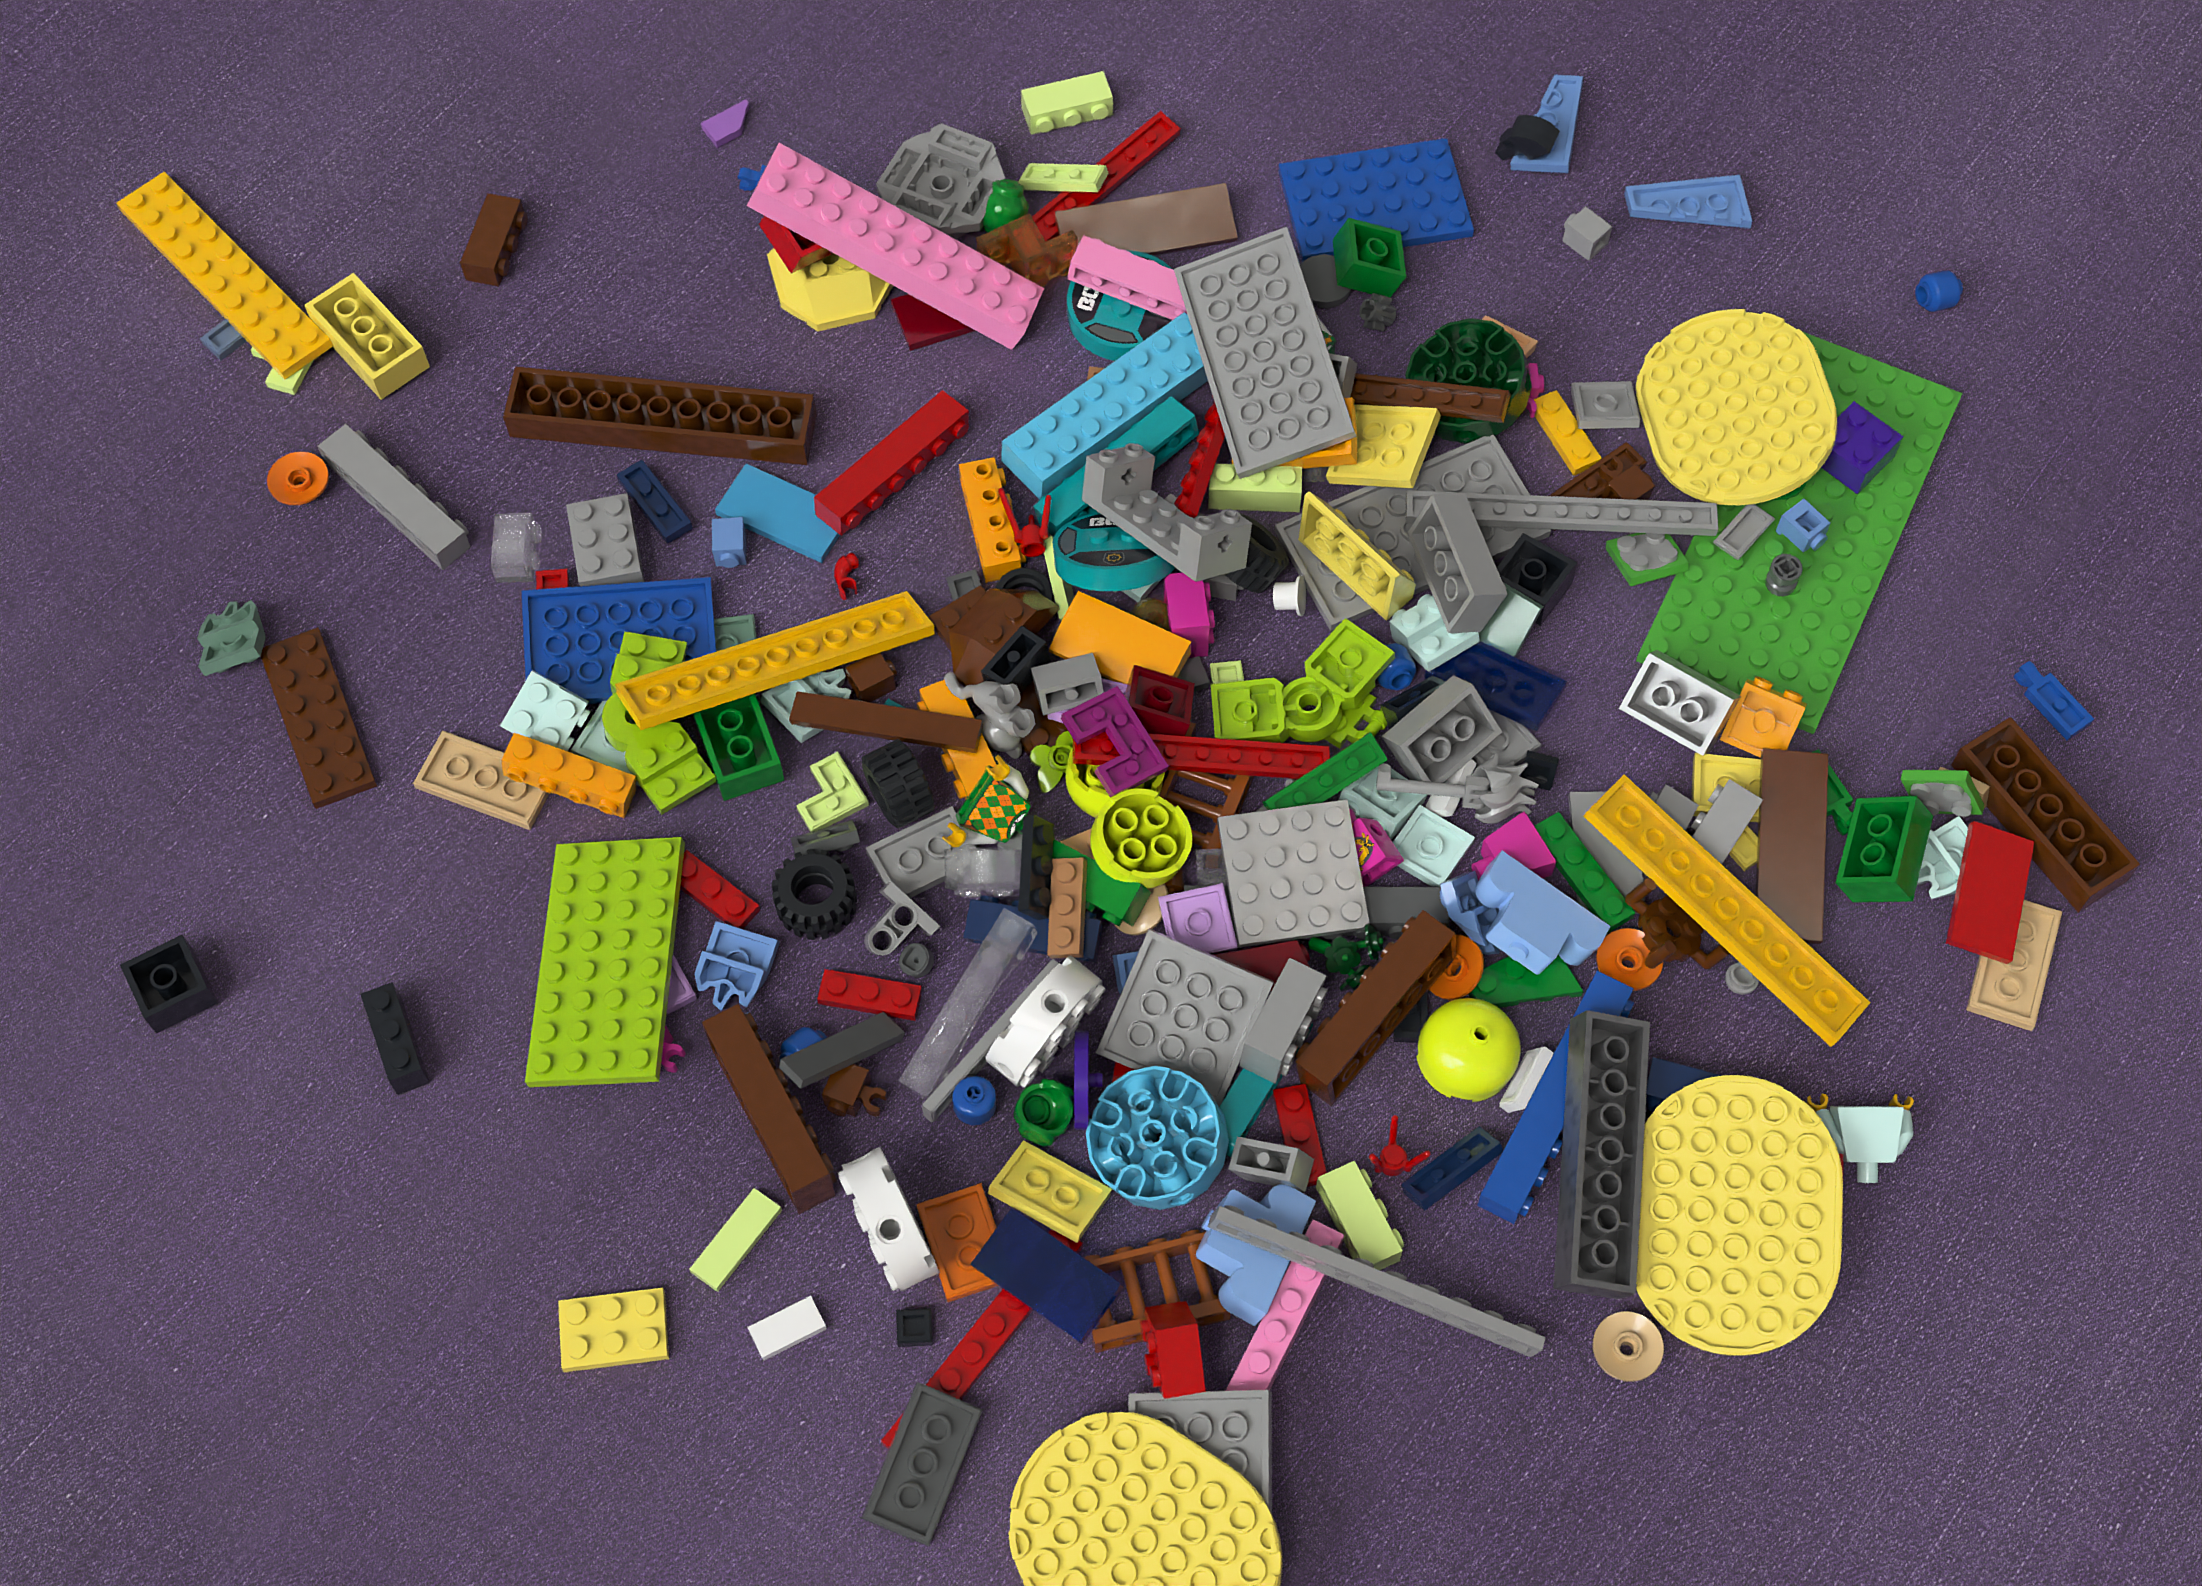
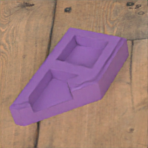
[701,99,749,148]

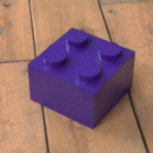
[1821,401,1903,494]

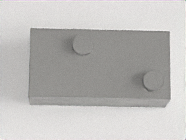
[1407,493,1507,633]

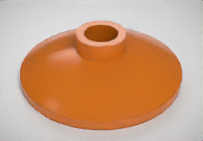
[267,452,329,505]
[1596,928,1663,991]
[1429,935,1484,1000]

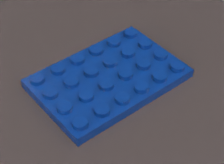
[1278,138,1474,262]
[521,577,716,704]

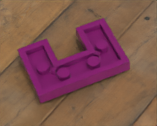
[1061,686,1169,798]

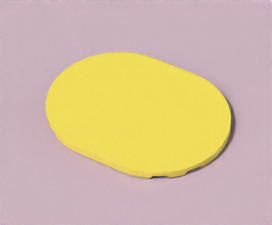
[1636,309,1838,505]
[1636,1075,1843,1356]
[1008,1412,1282,1586]

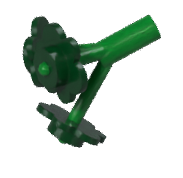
[1309,924,1383,992]

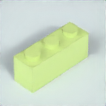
[1021,71,1113,135]
[1208,464,1302,512]
[1316,1160,1404,1270]

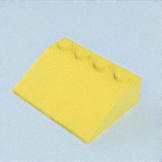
[1298,491,1416,621]

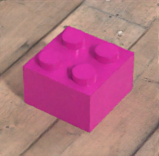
[1163,573,1215,658]

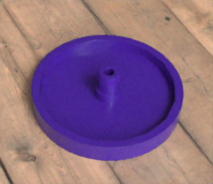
[1074,1031,1102,1130]

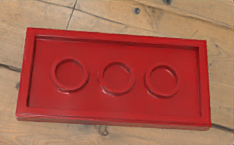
[1946,821,2034,964]

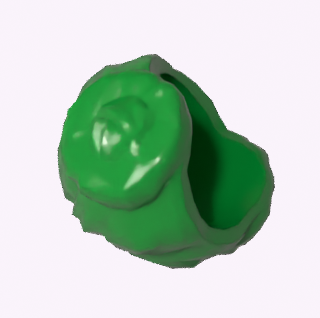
[983,179,1029,239]
[1014,1078,1074,1147]

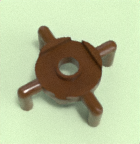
[1625,878,1730,969]

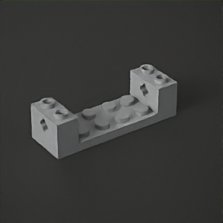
[1082,443,1252,582]

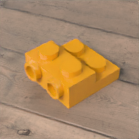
[1720,676,1807,758]

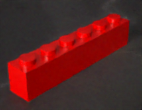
[814,390,969,536]

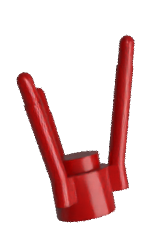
[998,488,1052,557]
[1369,1115,1431,1177]

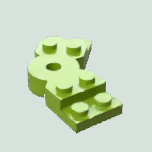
[1210,618,1395,743]
[602,632,716,815]

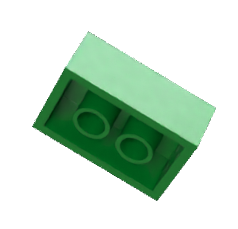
[693,693,785,801]
[1836,796,1933,902]

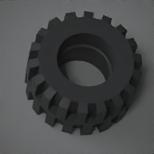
[1224,513,1289,593]
[862,739,934,829]
[772,849,857,940]

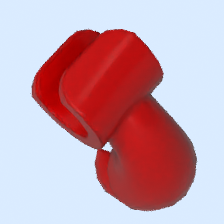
[834,553,859,600]

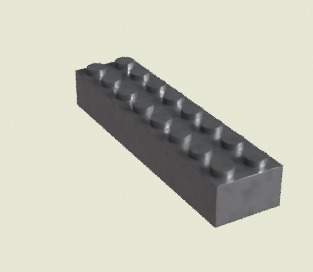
[1554,1010,1650,1299]

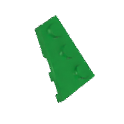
[1469,954,1583,1008]

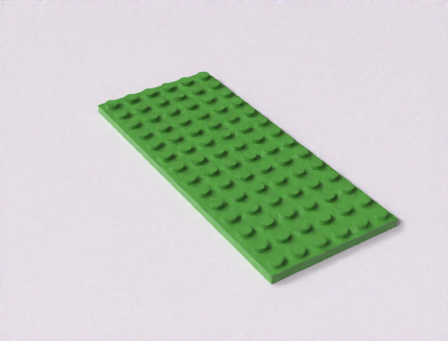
[1636,332,1962,735]

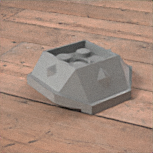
[876,123,1005,238]

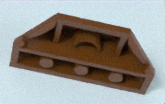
[949,589,1059,687]

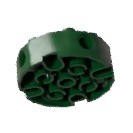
[1405,318,1532,444]

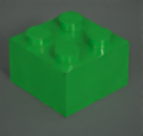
[1332,218,1406,297]

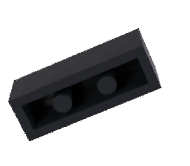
[360,982,430,1095]

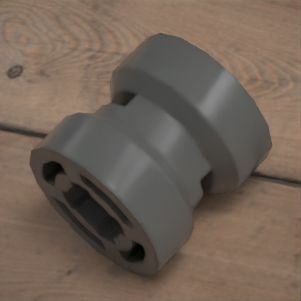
[1765,554,1803,597]

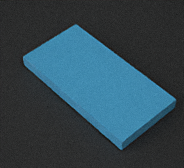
[715,463,840,563]

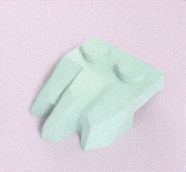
[761,668,851,743]
[1917,816,1968,900]

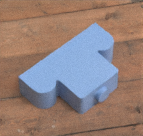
[1475,851,1610,975]
[1196,1184,1316,1326]

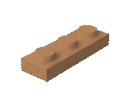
[1047,857,1087,959]

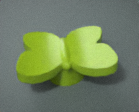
[1029,731,1073,793]

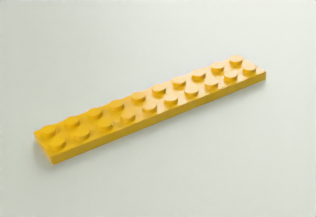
[116,172,333,380]
[615,591,934,731]
[1583,774,1871,1047]

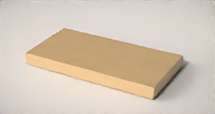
[413,730,550,830]
[1966,900,2062,1031]

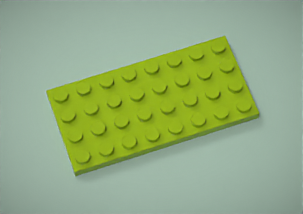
[525,837,685,1088]

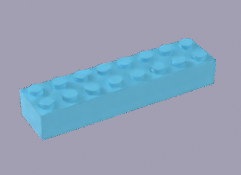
[1001,312,1208,499]

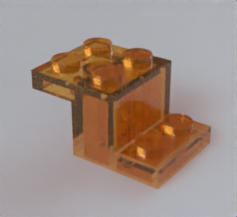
[976,213,1078,287]

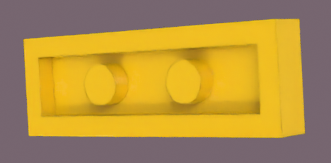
[1534,390,1602,476]

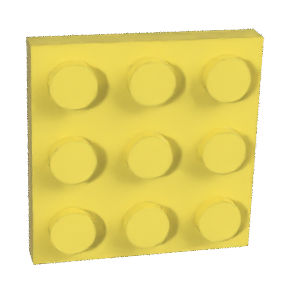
[1326,405,1441,488]

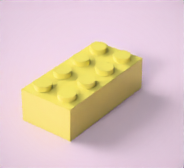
[304,273,430,400]

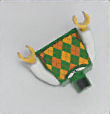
[942,755,1031,847]

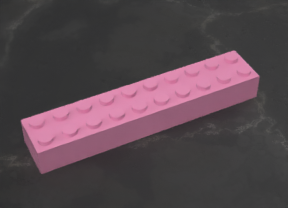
[747,143,1044,350]

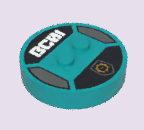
[1067,250,1173,361]
[1053,512,1175,591]

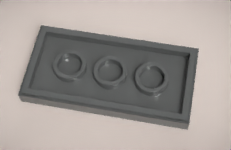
[861,1382,982,1546]

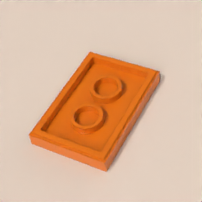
[916,1183,1013,1303]

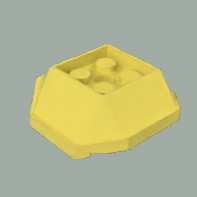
[767,248,893,331]

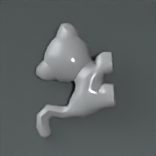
[944,672,1036,759]

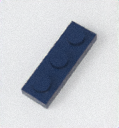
[616,459,693,544]
[1401,1126,1503,1211]

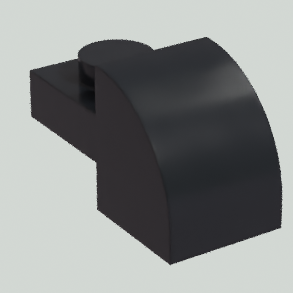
[1495,115,1560,160]

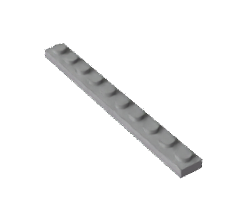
[1406,490,1718,536]
[1207,1205,1546,1357]

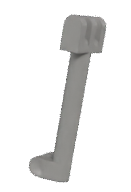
[1376,764,1489,809]

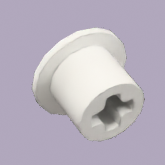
[1273,575,1307,616]

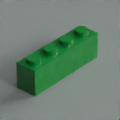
[1015,839,1152,927]

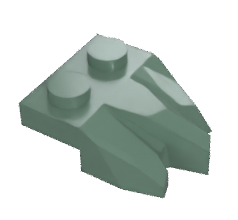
[197,600,266,676]

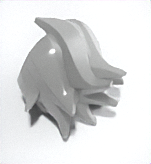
[1472,752,1539,824]

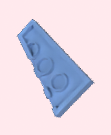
[1510,75,1583,173]
[1624,175,1752,228]

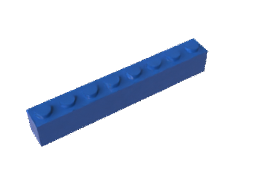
[1477,971,1635,1224]

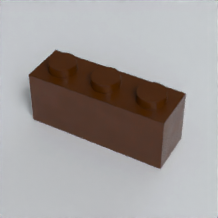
[460,193,528,287]

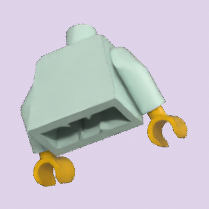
[1806,1094,1914,1183]

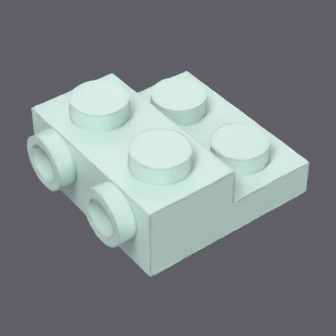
[1389,594,1480,672]
[500,670,591,751]
[1338,763,1427,839]

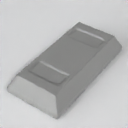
[1713,504,1775,560]

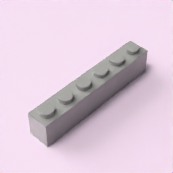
[318,424,471,570]

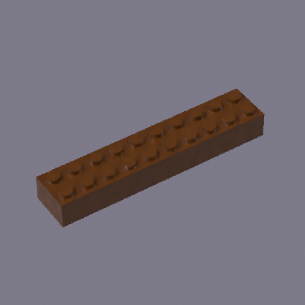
[503,367,817,465]

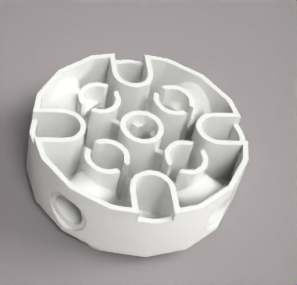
[985,955,1106,1088]
[838,1147,940,1291]

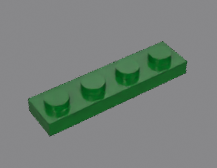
[1262,732,1388,810]
[1534,812,1635,933]

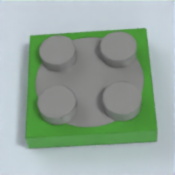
[1606,533,1689,587]
[1901,770,1984,817]

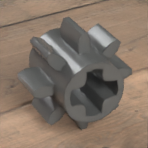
[1360,293,1396,332]

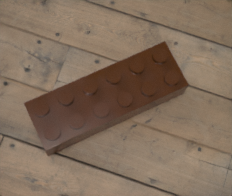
[1951,717,2140,913]
[1295,910,1457,1106]
[702,1004,837,1215]

